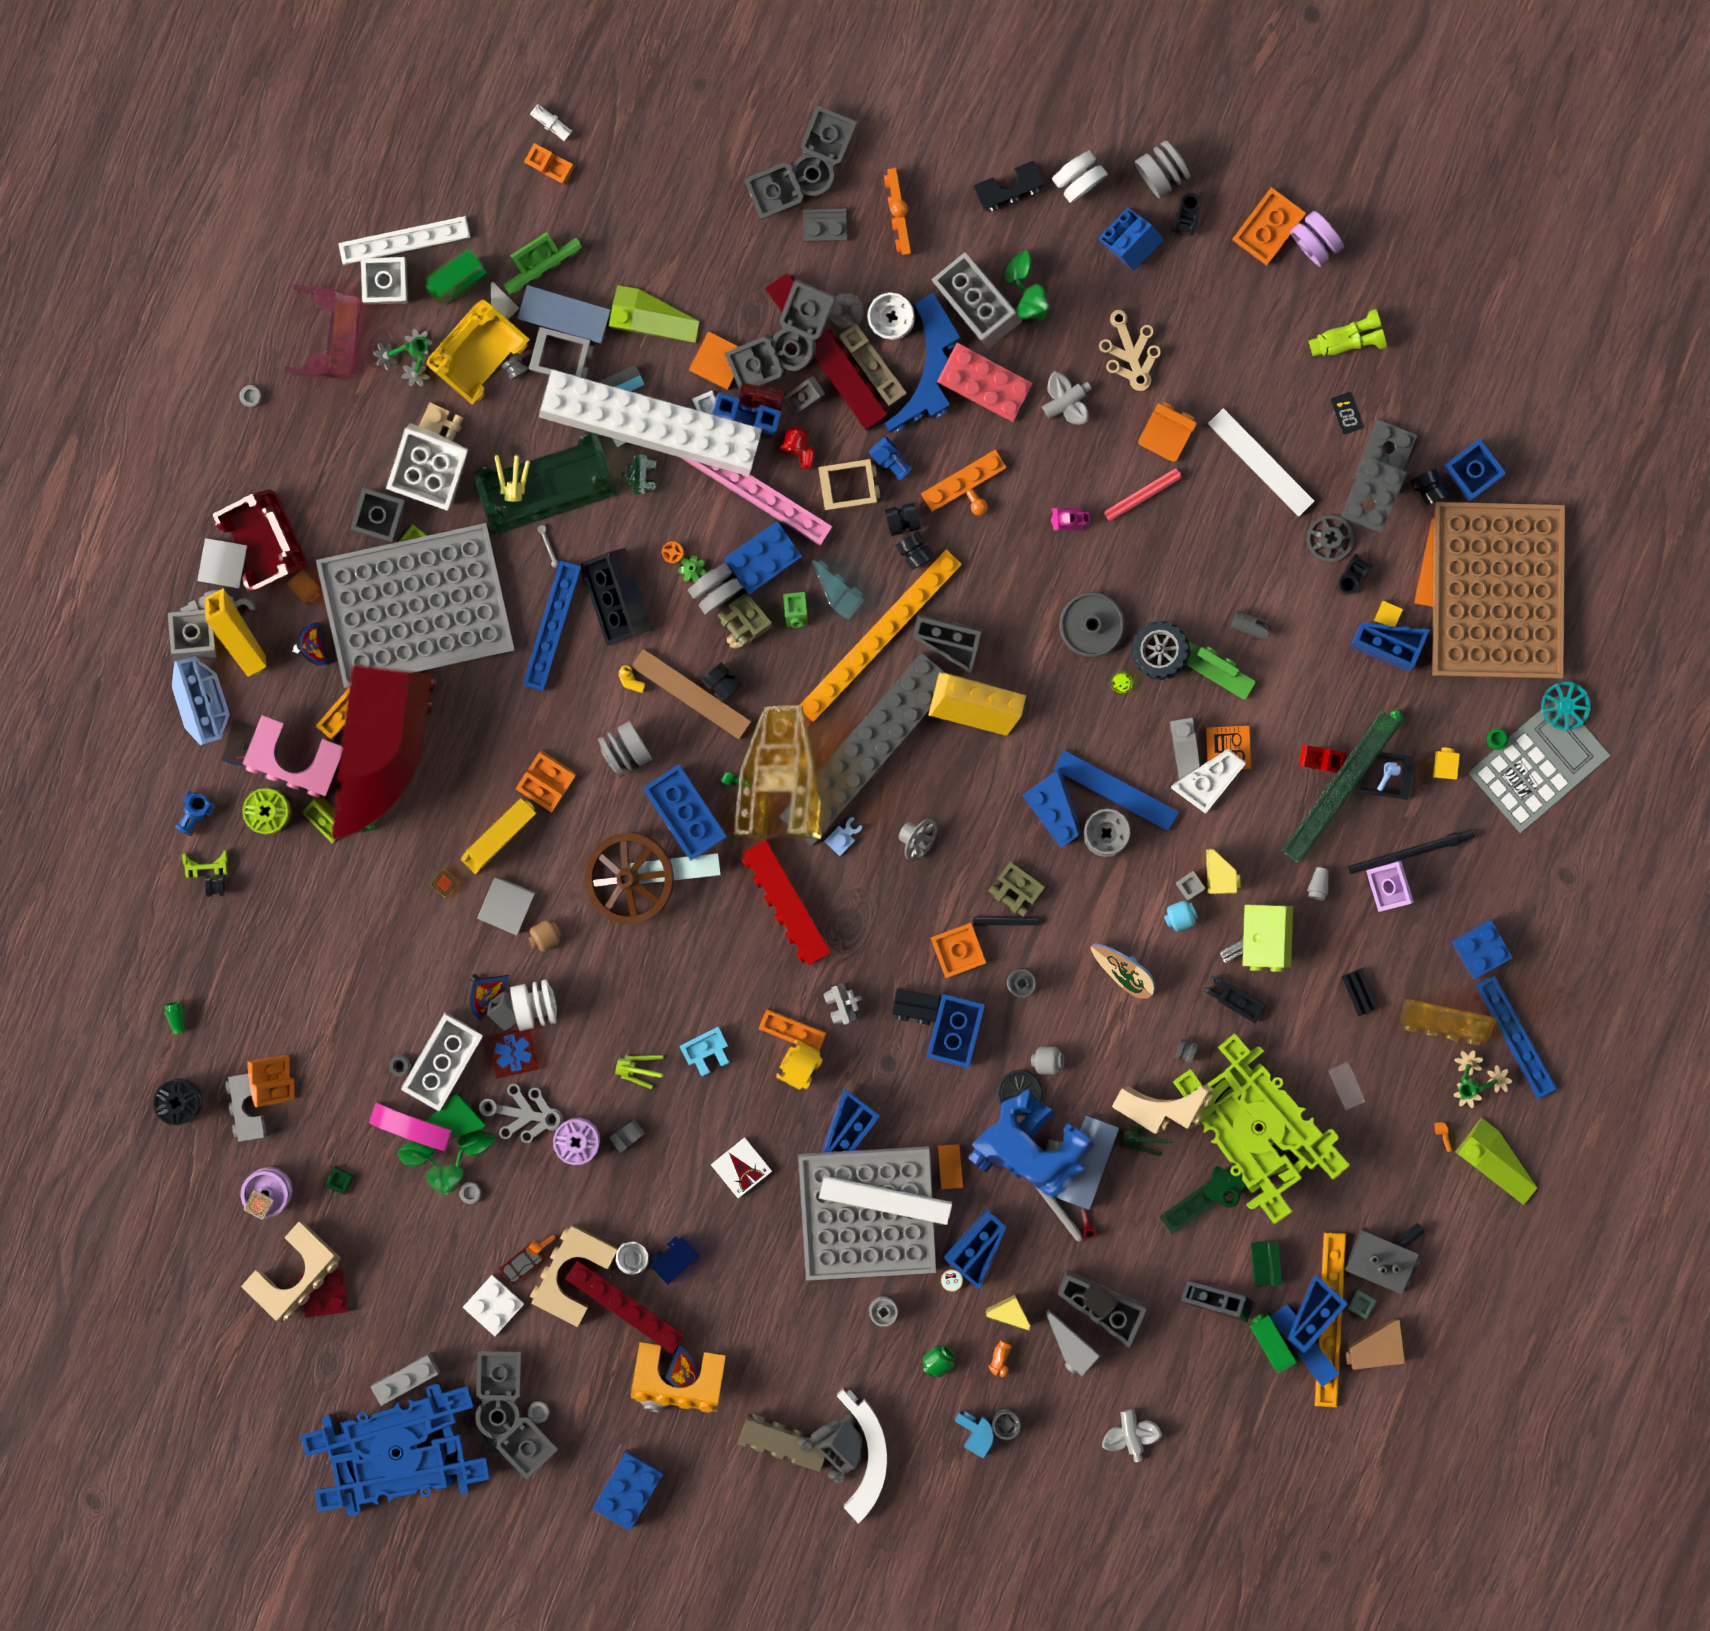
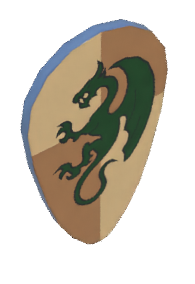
[1091,943,1156,999]

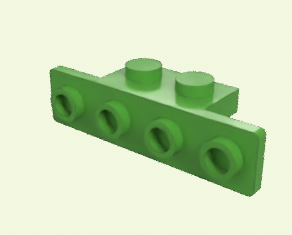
[504,232,582,294]
[1171,641,1255,699]

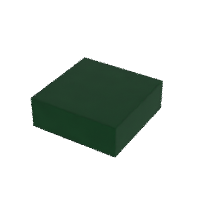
[325,1166,354,1195]

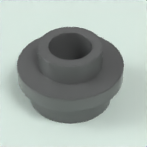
[389,1055,411,1077]

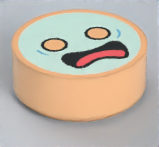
[941,1269,963,1291]

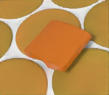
[516,750,577,813]
[248,1054,294,1107]

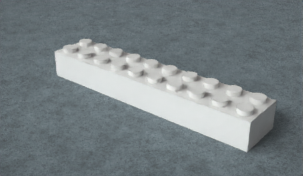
[539,370,762,476]

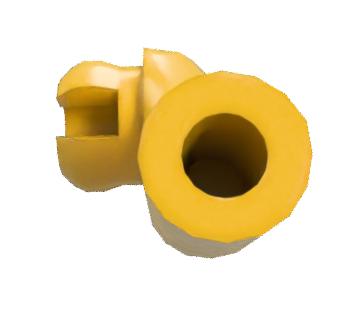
[619,665,646,693]

